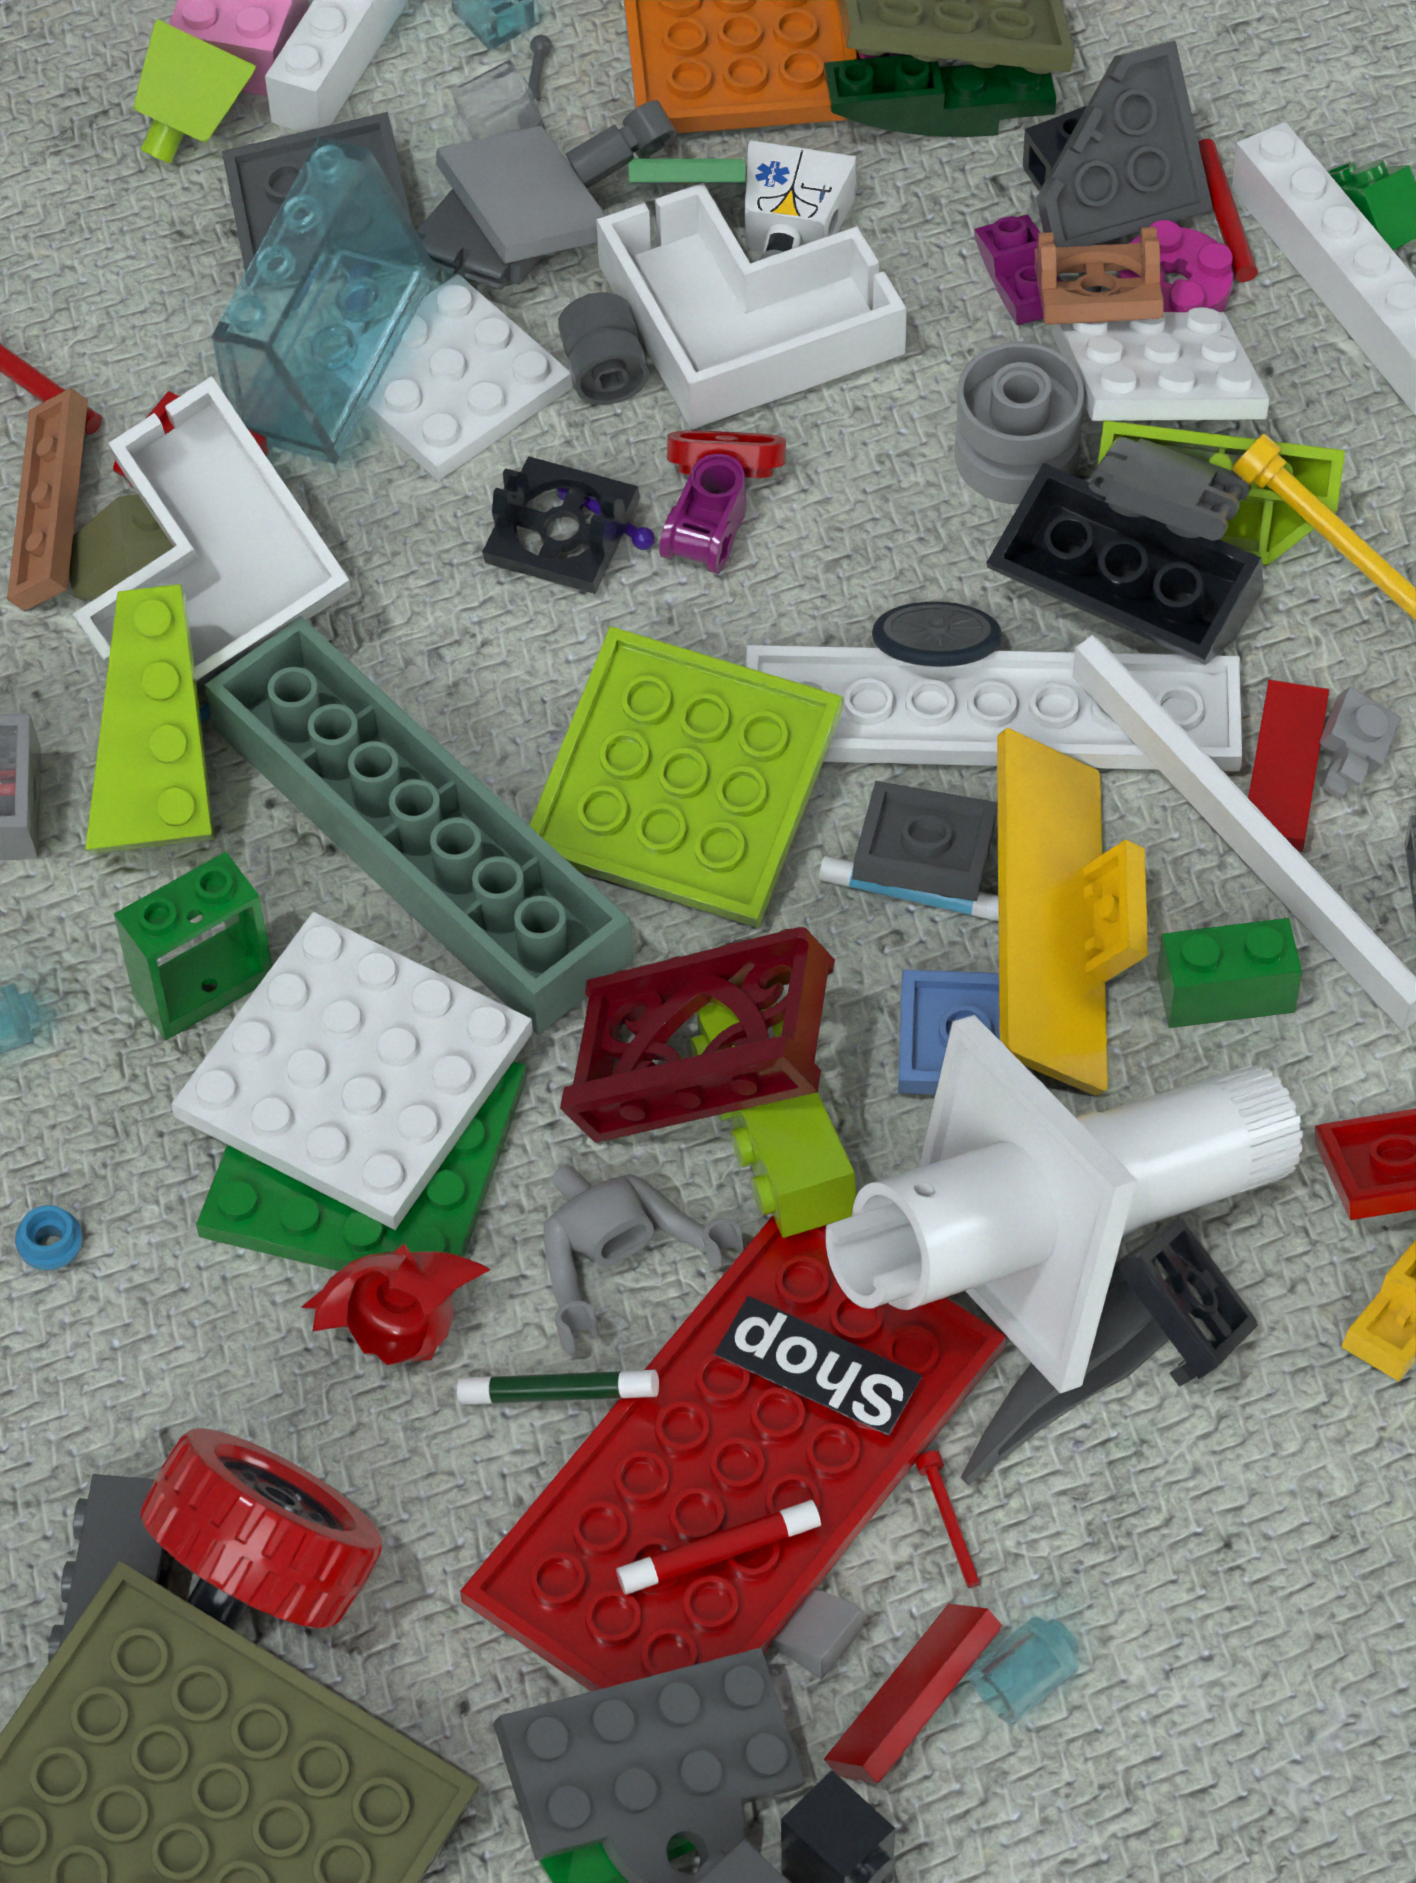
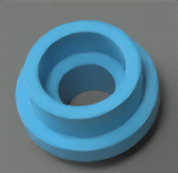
[15,1205,83,1270]

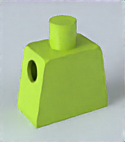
[133,19,256,164]

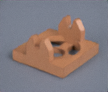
[1035,227,1163,325]

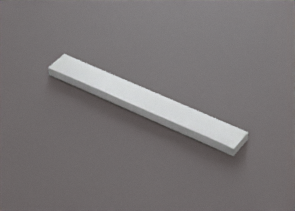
[1073,635,1416,1031]

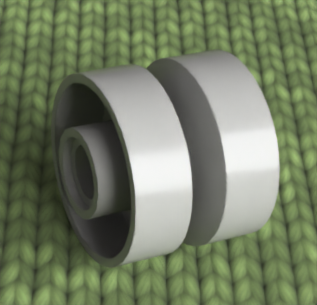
[955,342,1084,504]

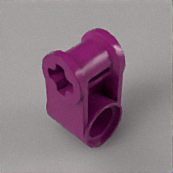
[659,454,746,574]

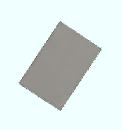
[436,125,606,264]

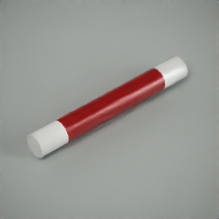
[616,1500,821,1595]

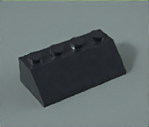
[986,463,1264,665]

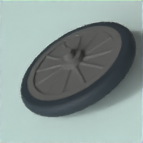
[872,601,1002,667]

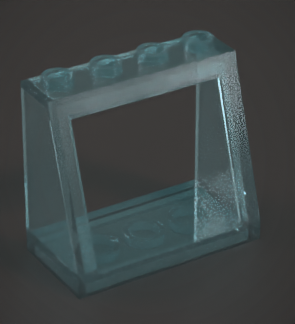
[212,137,438,464]

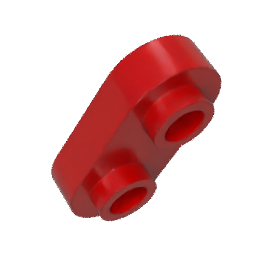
[667,430,786,478]

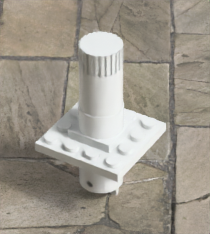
[826,1015,1303,1394]

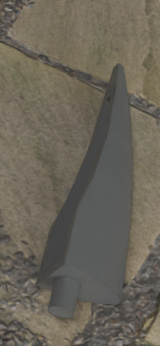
[961,1276,1175,1485]

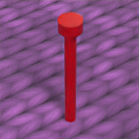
[915,1450,980,1589]

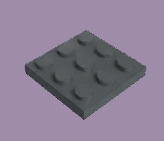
[222,112,419,293]

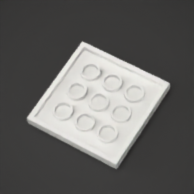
[171,912,533,1230]

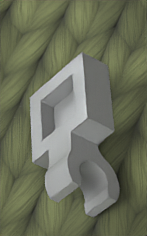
[1319,686,1401,799]

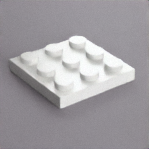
[324,274,573,482]
[1052,307,1270,421]

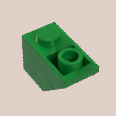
[1327,160,1416,250]

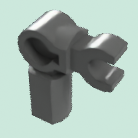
[566,100,678,188]

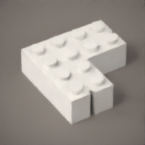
[596,183,907,430]
[73,376,351,692]

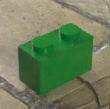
[1157,918,1302,1028]

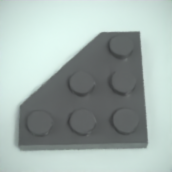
[1036,41,1213,248]

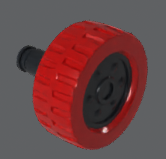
[141,1428,382,1631]

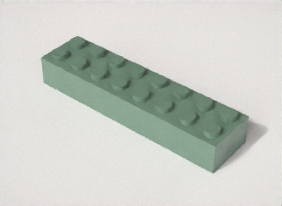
[205,616,633,1035]

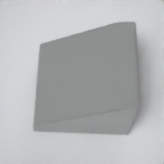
[772,1588,864,1680]

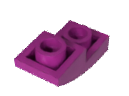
[974,214,1063,325]

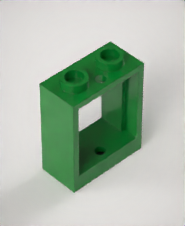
[114,851,272,1041]

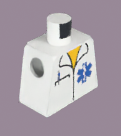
[745,140,856,259]

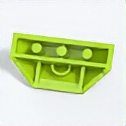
[1098,420,1346,566]

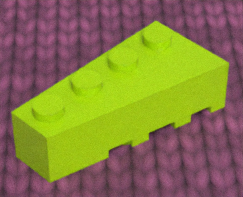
[85,584,215,855]

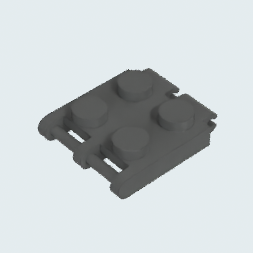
[416,189,543,290]
[1089,437,1251,540]

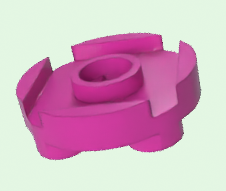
[1116,220,1233,312]

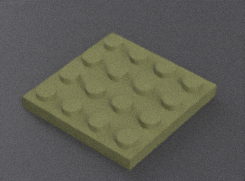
[837,0,1075,74]

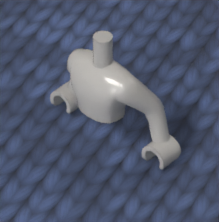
[544,1165,745,1352]

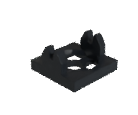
[482,456,640,594]
[1108,1216,1258,1387]

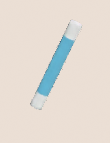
[819,856,999,922]

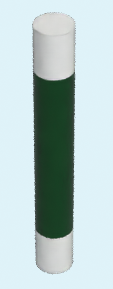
[457,1370,659,1405]

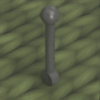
[516,34,552,129]

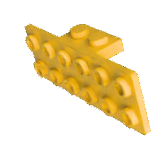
[997,728,1148,1096]

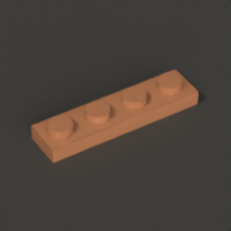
[7,388,88,611]

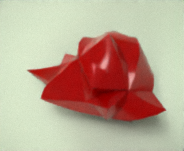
[300,1244,491,1365]

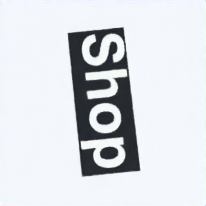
[714,1296,922,1436]

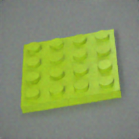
[529,626,844,928]

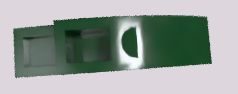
[824,55,1056,137]

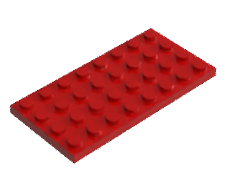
[460,1216,1006,1692]

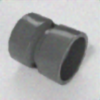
[558,292,649,405]

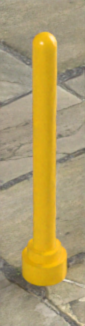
[1231,433,1416,621]

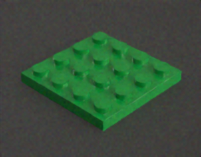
[196,1062,527,1271]

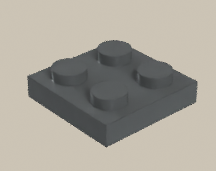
[852,781,998,901]

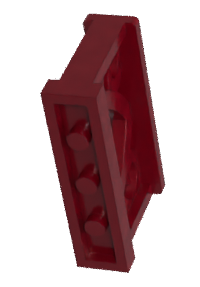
[560,927,835,1143]

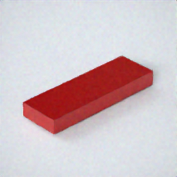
[1248,679,1330,852]
[824,1603,1002,1783]

